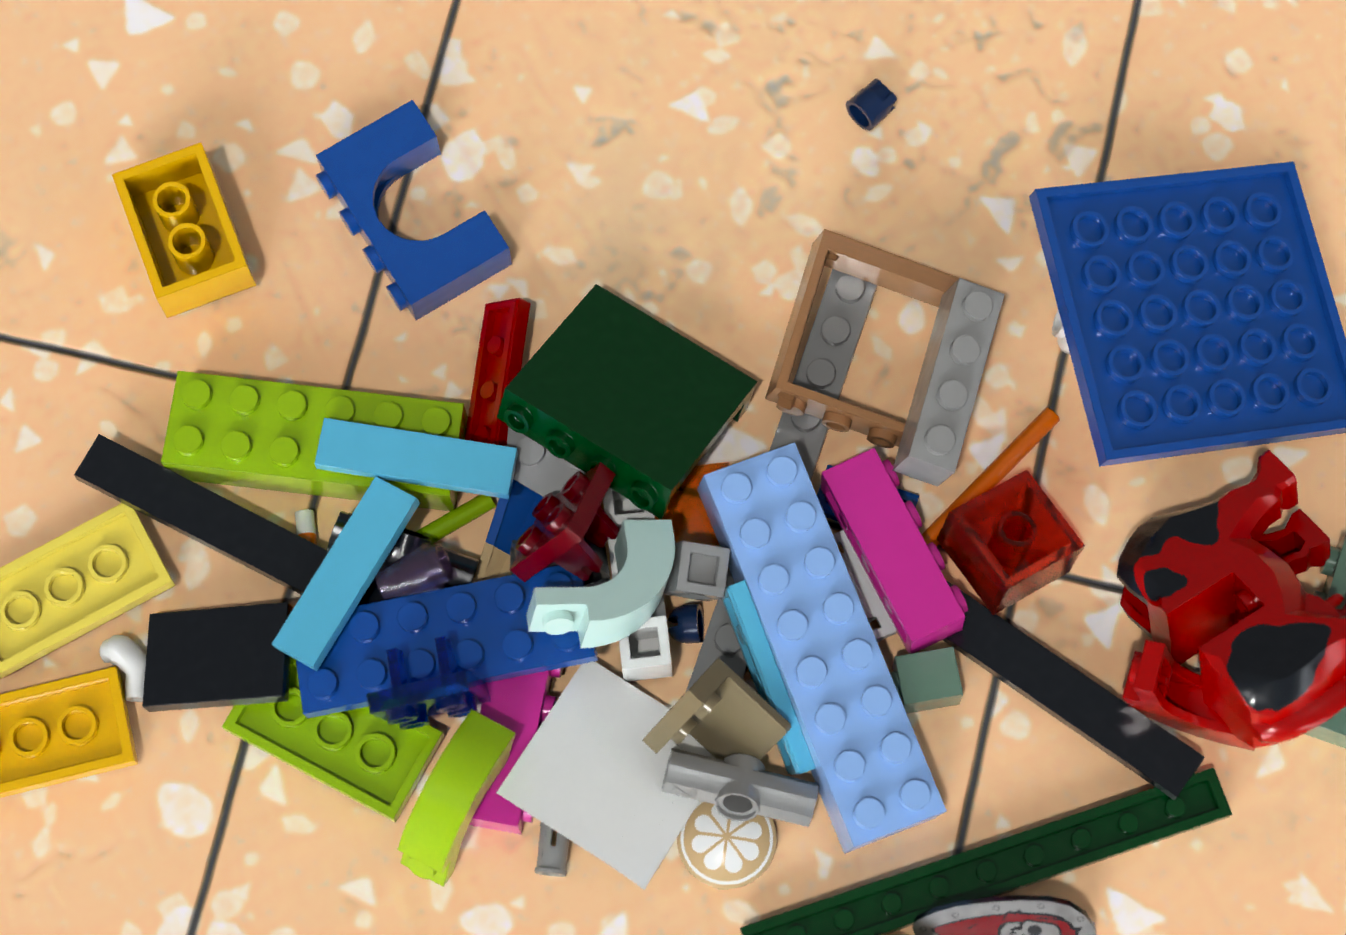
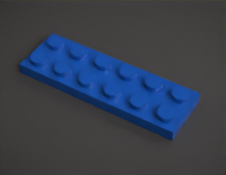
[296,565,598,718]

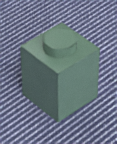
[890,647,963,714]

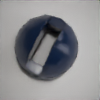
[668,604,704,644]

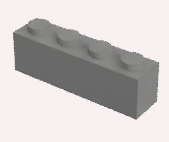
[892,278,1005,487]

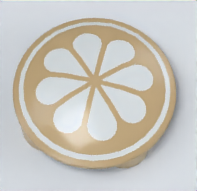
[677,801,777,890]

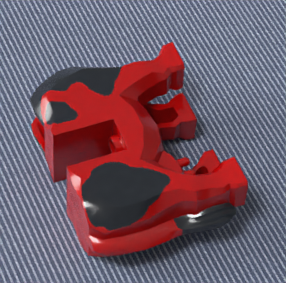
[1117,450,1346,748]

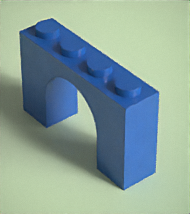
[315,100,512,321]

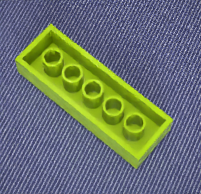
[161,371,468,511]

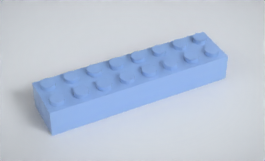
[697,442,947,854]

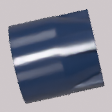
[846,79,897,131]

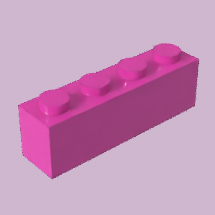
[820,448,968,654]
[469,668,563,835]

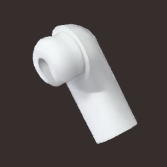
[99,635,147,702]

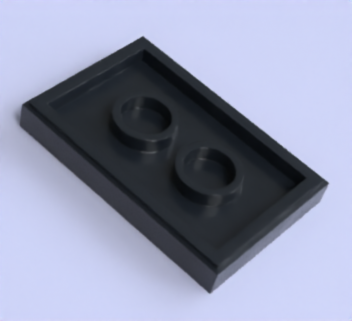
[142,602,293,712]

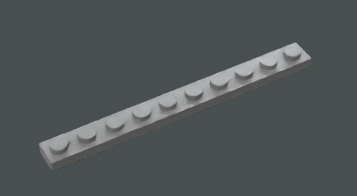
[686,269,878,692]

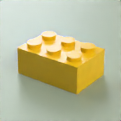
[112,142,256,318]

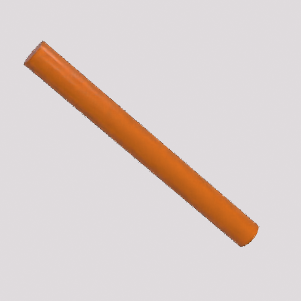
[921,407,1060,547]

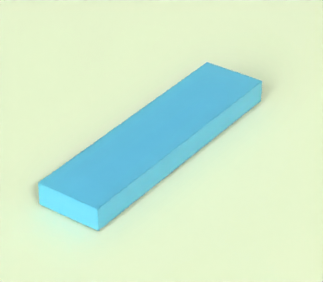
[314,418,518,499]
[272,476,420,671]
[722,580,816,775]

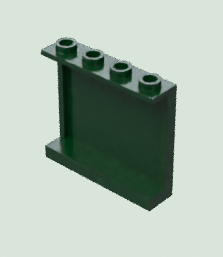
[497,284,758,519]

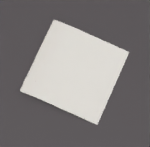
[496,661,715,890]

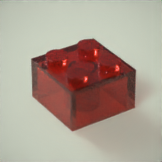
[936,470,1085,615]

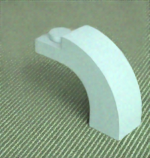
[526,520,675,648]

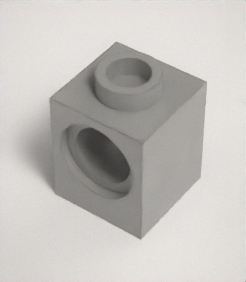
[663,541,730,602]

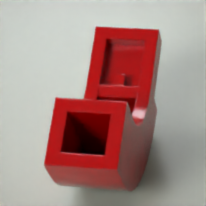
[1122,640,1255,751]

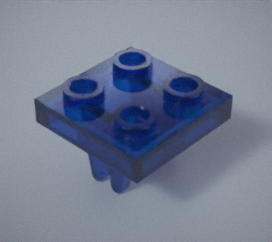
[366,636,491,730]

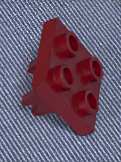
[510,462,620,582]

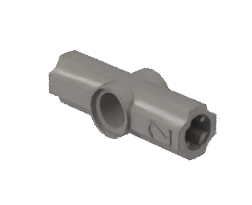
[662,748,819,827]

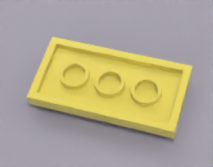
[0,503,176,679]

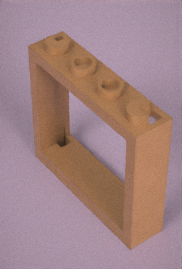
[765,229,959,448]

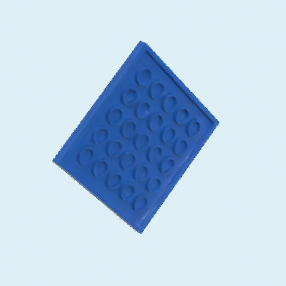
[1029,162,1346,467]

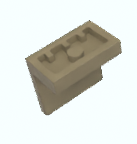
[642,657,791,760]

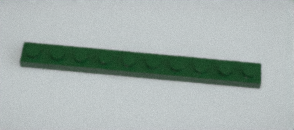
[740,767,1232,935]

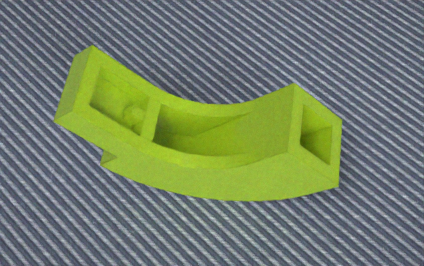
[397,709,516,887]

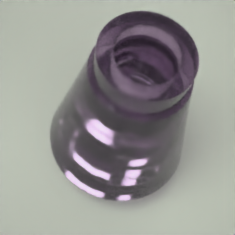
[375,543,453,600]

